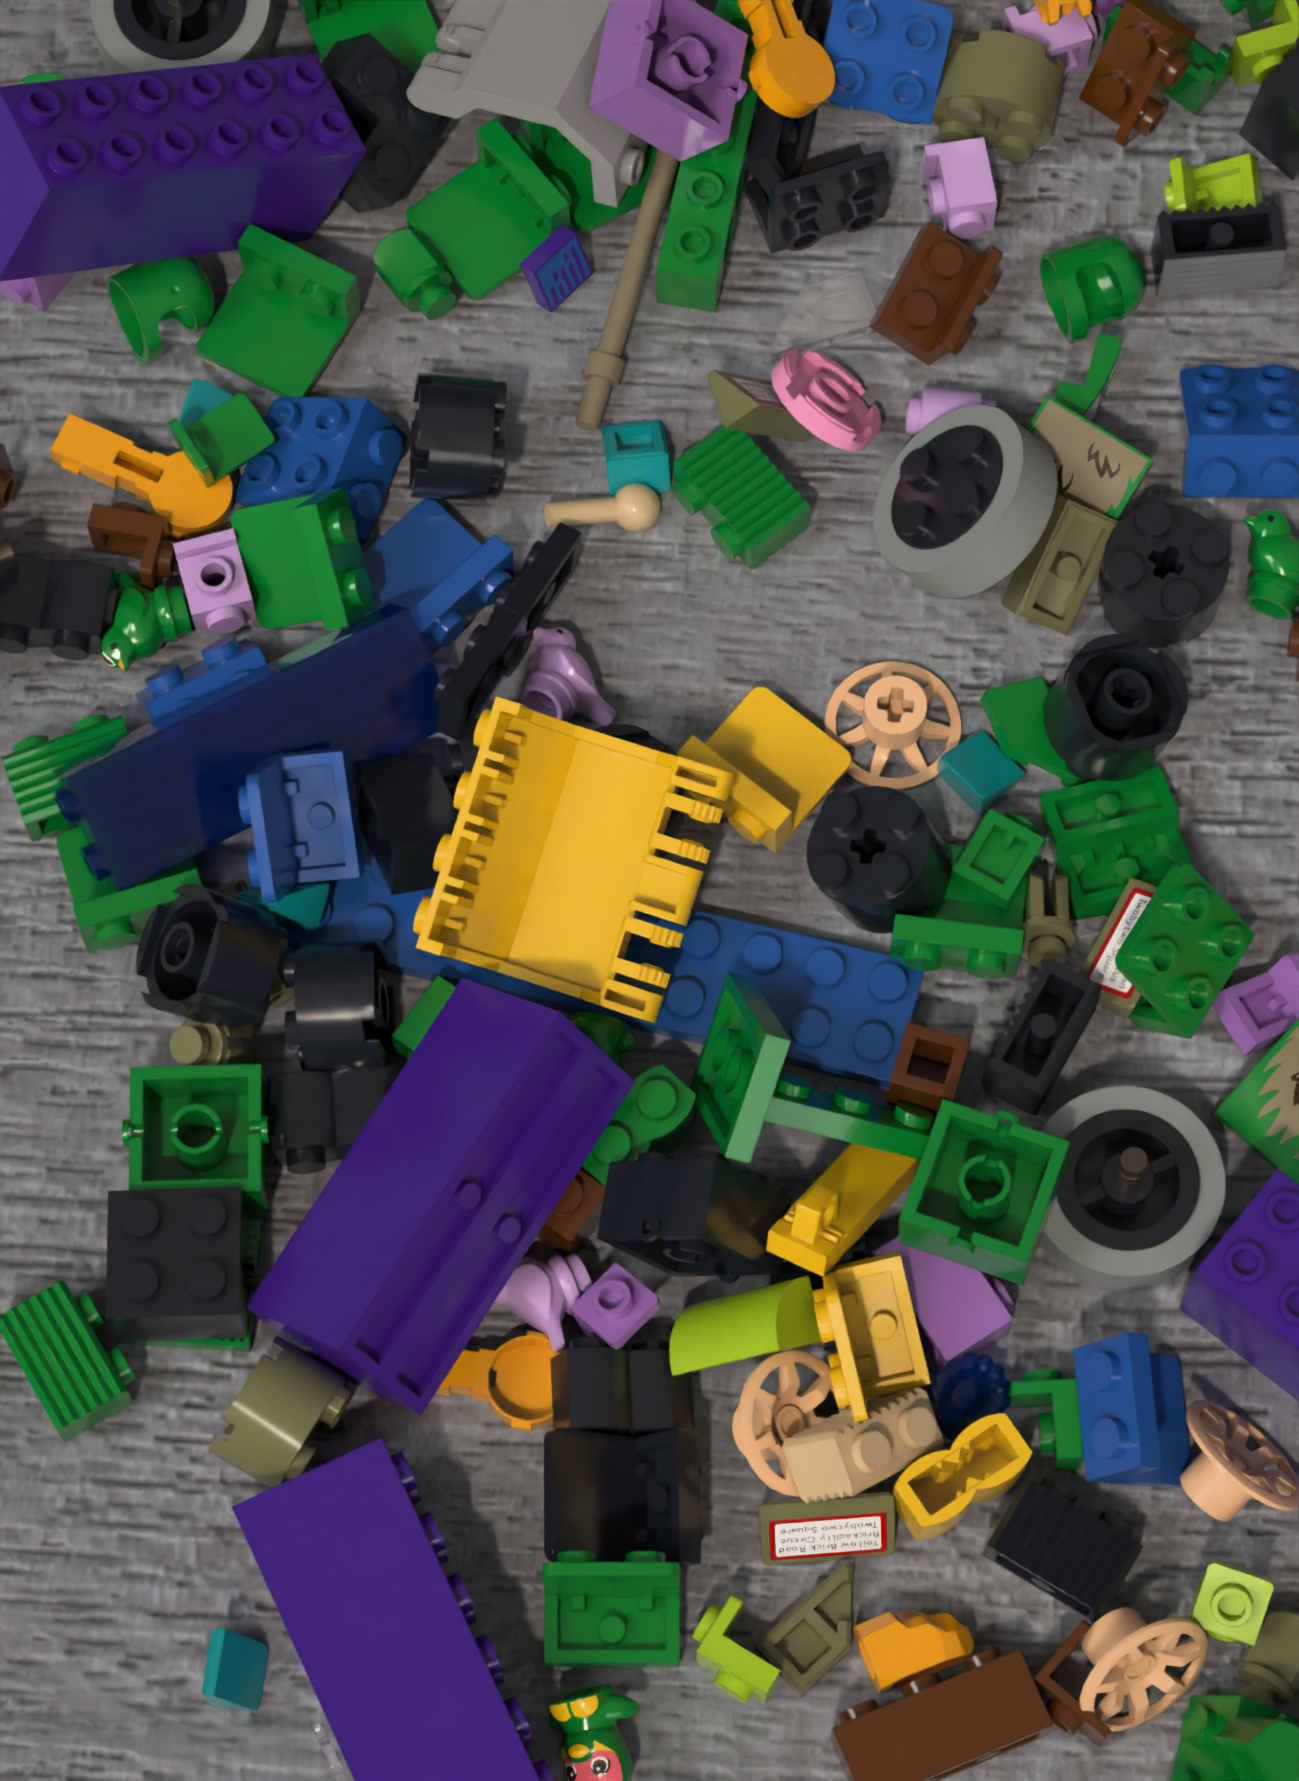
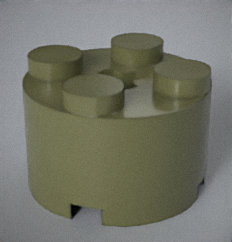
[933,30,1065,162]
[208,1336,352,1488]

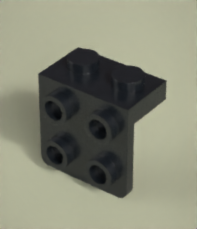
[746,145,889,254]
[544,1427,703,1568]

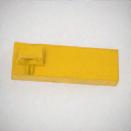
[766,1143,920,1277]

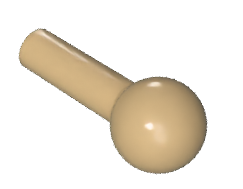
[544,483,661,532]

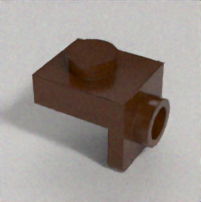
[87,502,177,591]

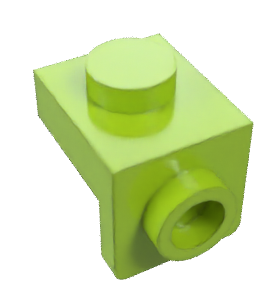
[1231,0,1299,87]
[1164,153,1263,214]
[1190,1560,1274,1646]
[692,1594,780,1704]

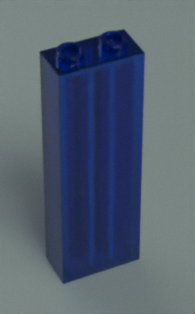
[53,603,440,891]

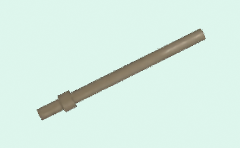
[575,149,679,431]

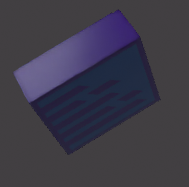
[520,225,593,313]

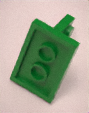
[689,971,935,1164]

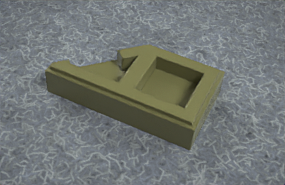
[755,1561,852,1698]

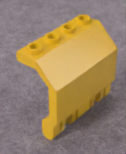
[413,696,735,1023]

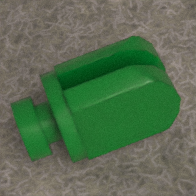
[373,229,457,320]

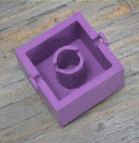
[588,0,748,162]

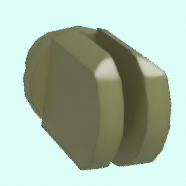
[1019,873,1076,969]
[169,1019,255,1066]
[1237,1611,1299,1709]

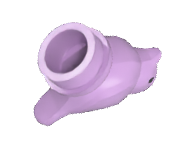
[519,627,617,726]
[494,1253,592,1354]

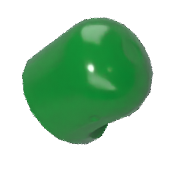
[1040,234,1145,344]
[107,256,214,365]

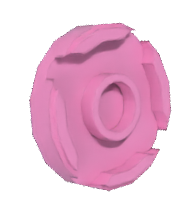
[771,349,882,452]

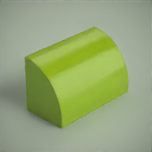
[669,1276,822,1376]

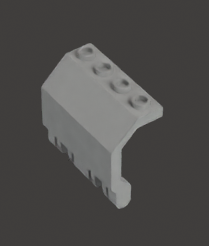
[406,0,701,208]

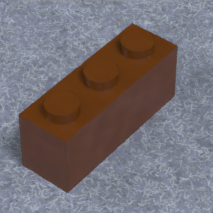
[830,1647,1053,1781]

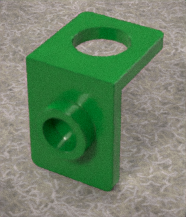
[168,393,275,488]

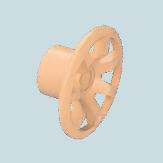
[825,661,961,791]
[732,1350,851,1497]
[1180,1400,1299,1522]
[1079,1607,1208,1732]

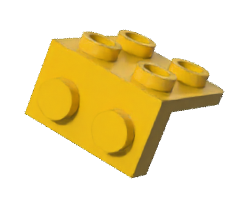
[677,687,851,854]
[812,1251,931,1422]

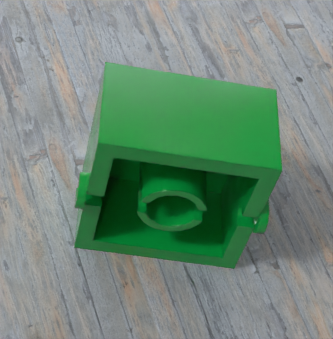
[122,1064,269,1212]
[898,1099,1070,1286]

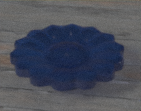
[927,1352,1011,1441]

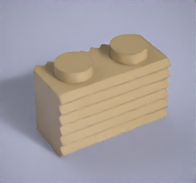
[782,1388,944,1503]

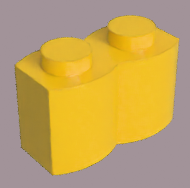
[892,1413,1032,1540]

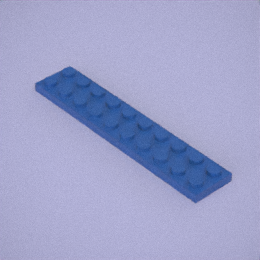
[283,832,924,1089]

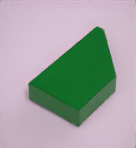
[980,676,1083,787]

